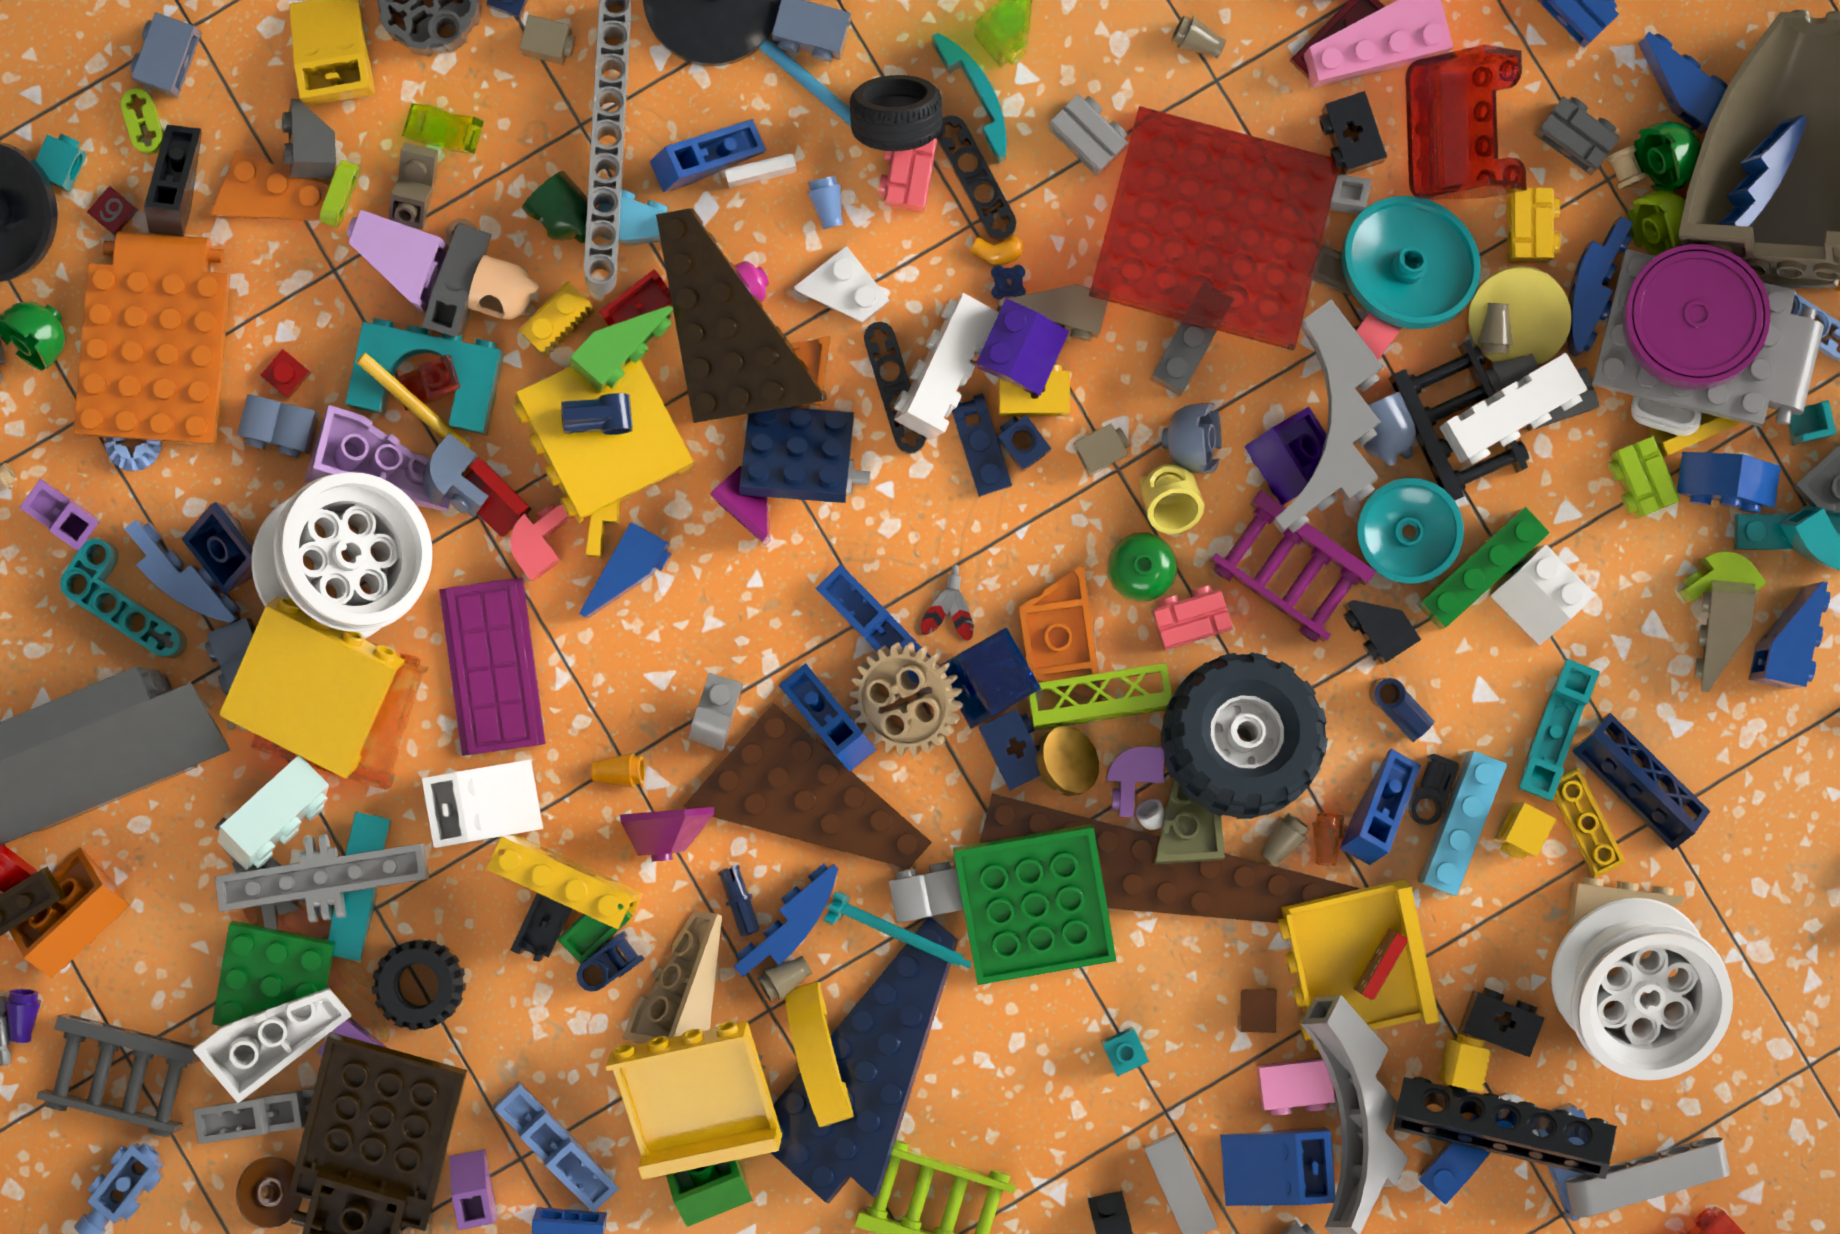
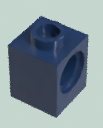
[997,415,1051,472]

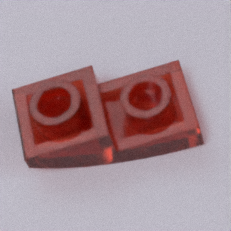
[395,355,461,411]

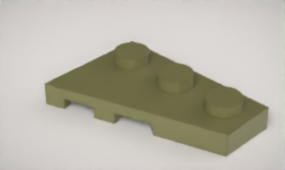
[1153,778,1225,865]

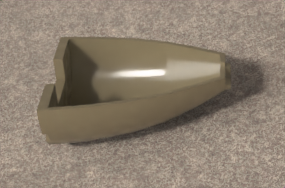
[1679,10,1840,288]

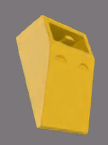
[289,0,376,107]

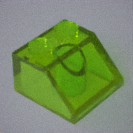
[974,0,1032,67]

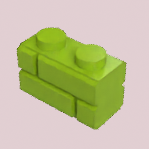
[1608,436,1681,519]

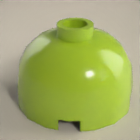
[1627,190,1685,256]

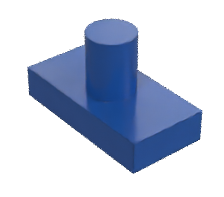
[532,1207,607,1234]

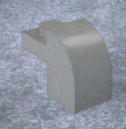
[688,673,743,751]

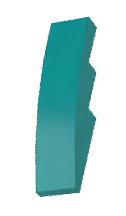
[328,812,391,962]

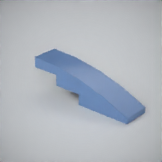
[493,1081,619,1213]

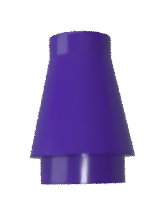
[5,989,41,1043]

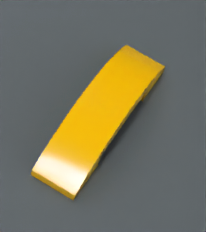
[785,981,854,1127]

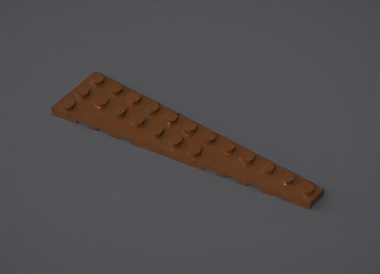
[980,793,1361,923]

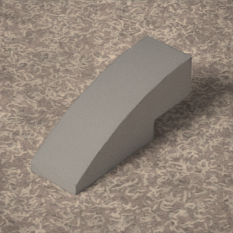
[1143,1131,1218,1234]

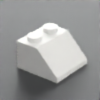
[1490,544,1596,646]

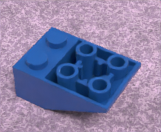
[1748,581,1830,689]
[1220,1127,1335,1206]

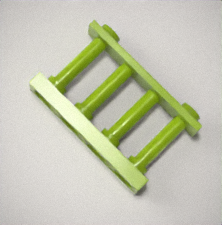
[855,1139,1016,1234]

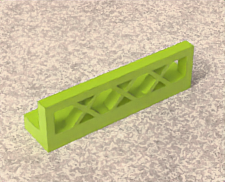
[1027,663,1172,731]

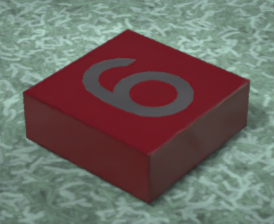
[87,186,138,236]

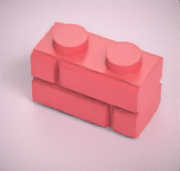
[878,139,937,212]
[1152,585,1233,651]

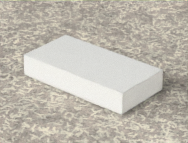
[725,153,797,188]

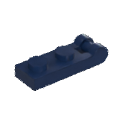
[952,393,1012,497]

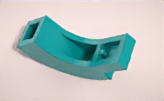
[1779,505,1840,570]

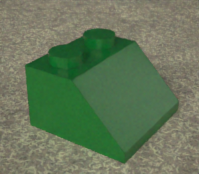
[666,1159,753,1227]

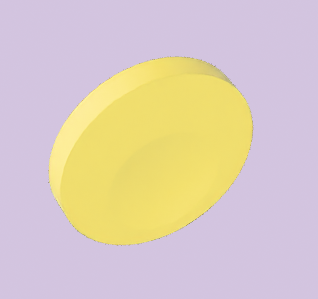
[1468,266,1571,365]

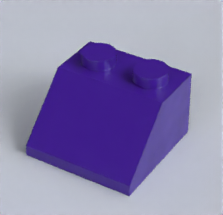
[976,298,1069,396]
[1244,407,1326,505]

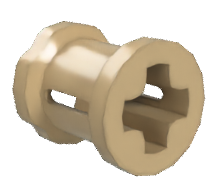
[1606,145,1648,190]

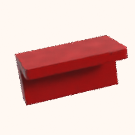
[464,457,532,537]

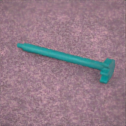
[823,891,972,969]

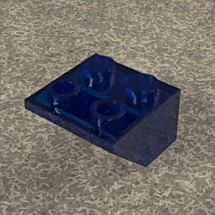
[940,627,1041,729]

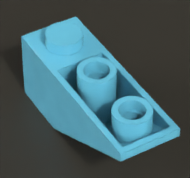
[597,189,668,246]

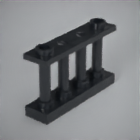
[1388,340,1529,501]

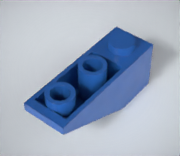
[1638,32,1728,134]

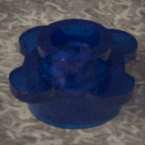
[991,265,1026,300]

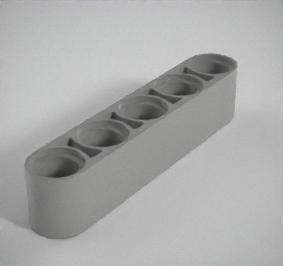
[1565,1137,1731,1217]

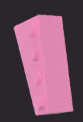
[1303,0,1453,88]

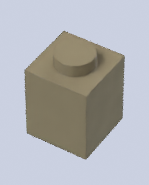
[520,15,576,65]
[1073,423,1130,477]

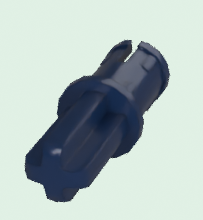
[718,865,760,936]

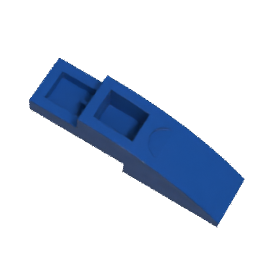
[1567,216,1633,357]
[734,863,838,977]

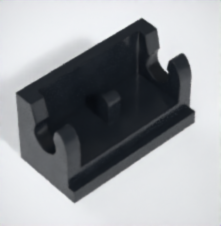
[510,893,572,962]

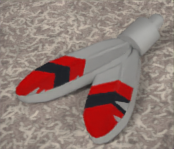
[921,565,974,640]

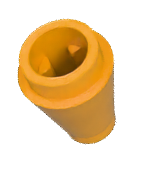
[591,753,645,788]

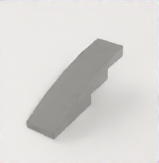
[193,1088,314,1144]

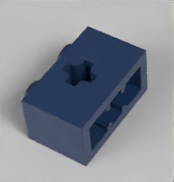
[978,708,1040,791]

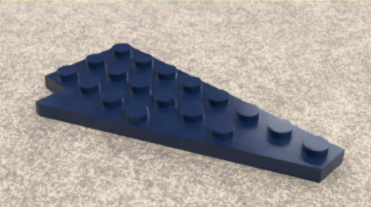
[771,916,959,1203]

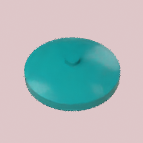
[1341,196,1481,329]

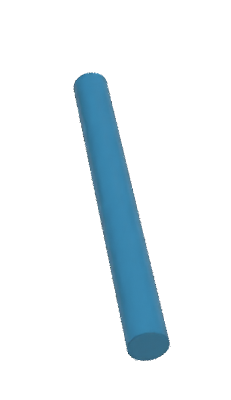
[759,38,851,126]

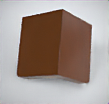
[1237,988,1277,1033]

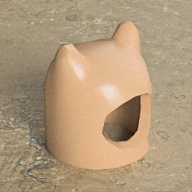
[467,255,539,320]

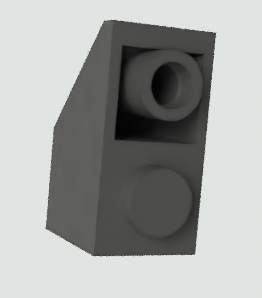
[282,99,336,179]

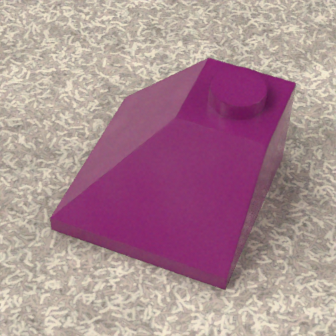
[710,466,771,546]
[620,807,714,862]

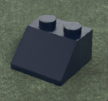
[182,502,254,594]

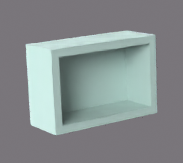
[217,755,329,871]

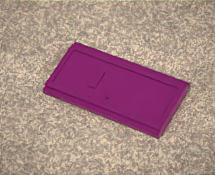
[439,577,546,756]

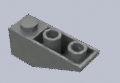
[422,224,492,337]

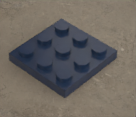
[739,407,854,503]

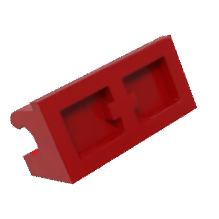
[599,269,672,326]

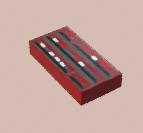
[1354,928,1408,1000]

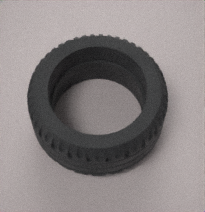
[850,75,943,151]

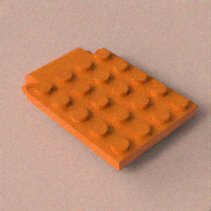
[73,231,230,445]

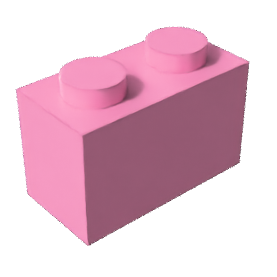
[1256,1057,1335,1116]

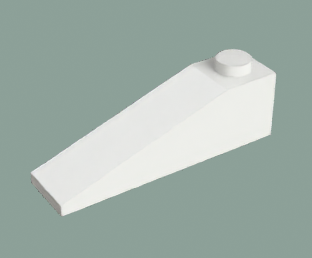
[193,988,352,1103]

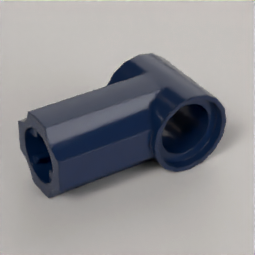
[561,393,633,435]
[1369,678,1435,742]

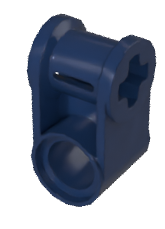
[577,931,645,991]

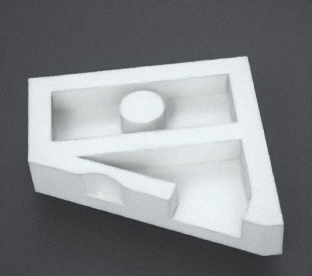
[794,246,890,324]

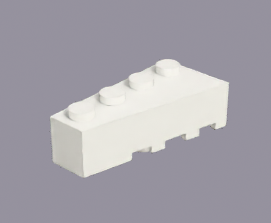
[1439,353,1588,465]

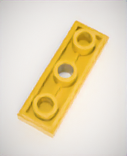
[1553,768,1626,878]

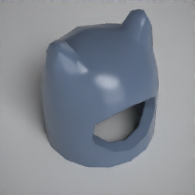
[1363,392,1417,466]

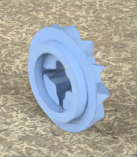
[104,437,162,471]

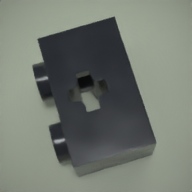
[1319,91,1387,175]
[1458,987,1545,1057]

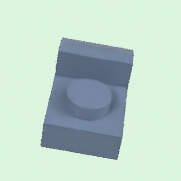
[423,433,489,517]

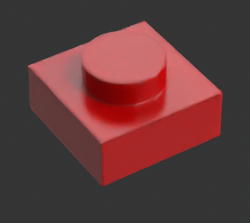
[260,349,311,399]

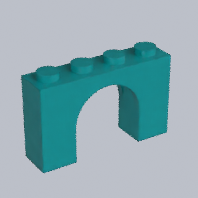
[345,318,504,435]

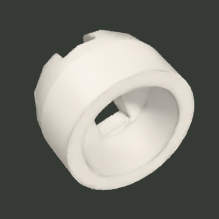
[1135,799,1165,830]

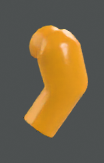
[970,236,1024,266]

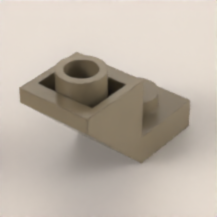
[389,142,438,230]

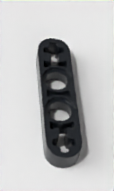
[937,115,1016,241]
[864,322,926,454]

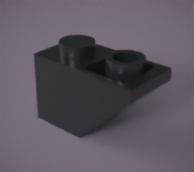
[1343,600,1421,664]

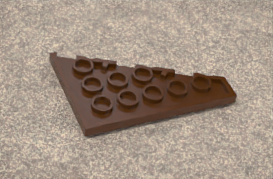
[683,703,932,869]

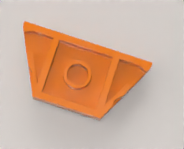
[1018,566,1103,700]

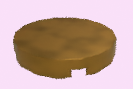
[1036,726,1099,797]

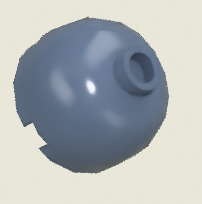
[1162,403,1222,473]

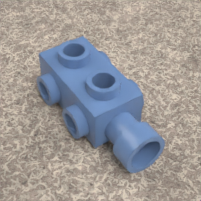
[74,1143,164,1234]

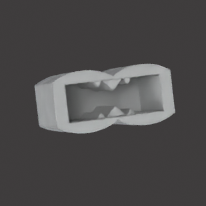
[889,861,964,923]

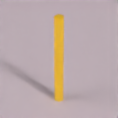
[356,352,470,448]

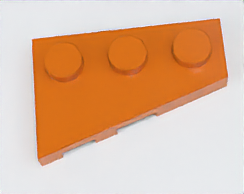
[210,150,330,221]

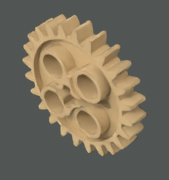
[849,642,963,756]

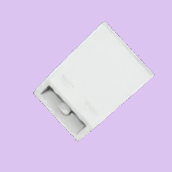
[422,760,543,848]

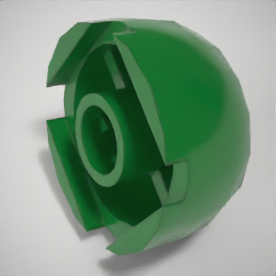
[1634,121,1701,192]
[0,301,66,371]
[1107,532,1177,602]

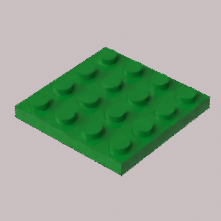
[953,823,1117,985]

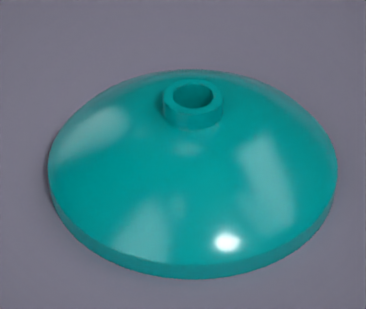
[1357,478,1464,584]

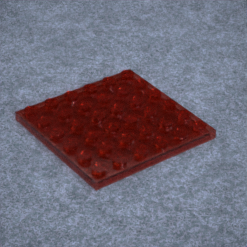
[1089,106,1339,351]

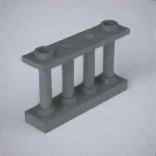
[36,1013,200,1137]

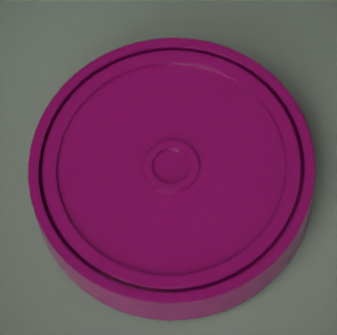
[1622,244,1771,390]

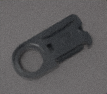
[1409,754,1459,825]

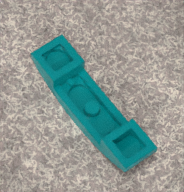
[932,33,1007,164]
[1518,659,1600,802]

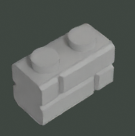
[1048,93,1128,177]

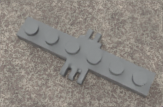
[215,834,429,923]

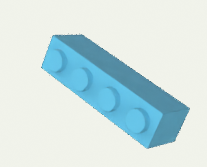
[1418,751,1507,896]

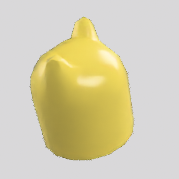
[1139,464,1204,534]

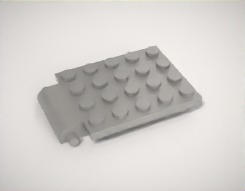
[1591,249,1824,427]

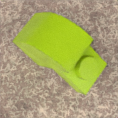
[1678,551,1767,603]

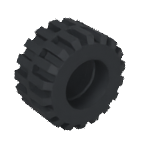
[372,939,466,1030]

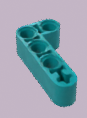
[60,539,187,658]

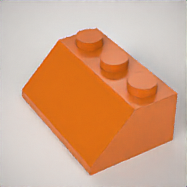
[9,847,129,979]

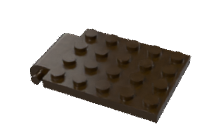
[289,1032,468,1234]

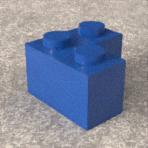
[1677,452,1781,513]

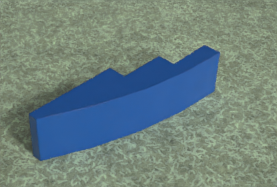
[1717,115,1807,227]
[815,564,940,693]

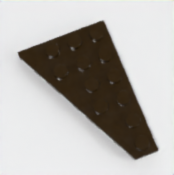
[656,208,827,423]

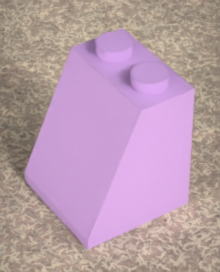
[347,209,449,313]

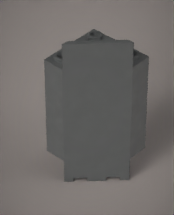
[0,666,230,845]

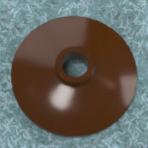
[236,1156,303,1228]

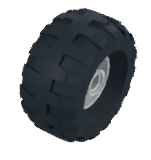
[1160,652,1328,819]

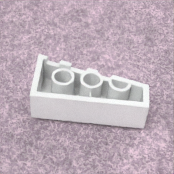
[894,293,999,440]

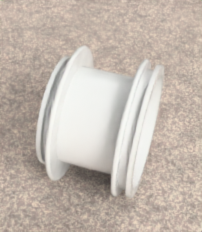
[252,472,432,639]
[1551,898,1733,1080]

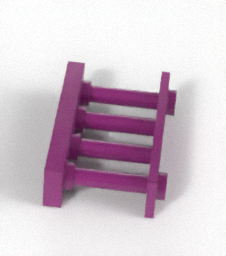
[1210,490,1376,643]

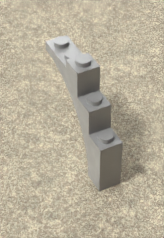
[1273,299,1383,533]
[1301,995,1409,1234]

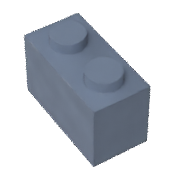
[772,0,851,62]
[130,12,202,98]

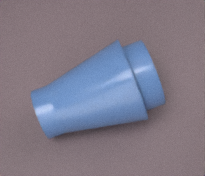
[807,176,843,229]

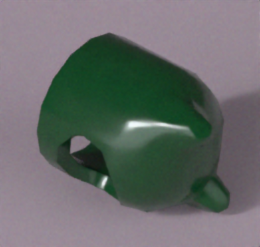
[522,171,588,243]

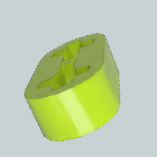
[120,88,164,155]
[319,160,360,228]

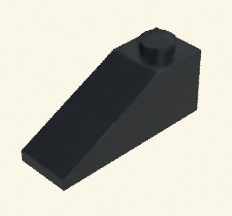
[144,125,202,237]

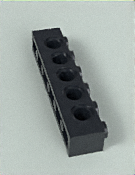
[1393,1077,1617,1179]

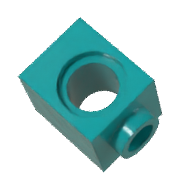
[35,133,87,192]
[1101,1027,1149,1076]

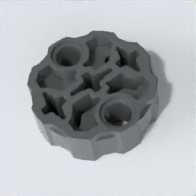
[377,0,482,57]

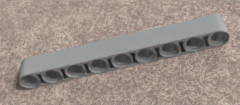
[584,0,631,295]

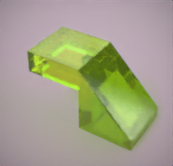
[402,103,484,154]

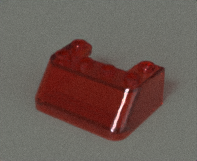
[1405,44,1527,200]

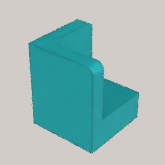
[1787,400,1837,446]

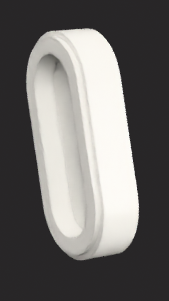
[1631,396,1701,436]

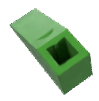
[569,306,673,393]

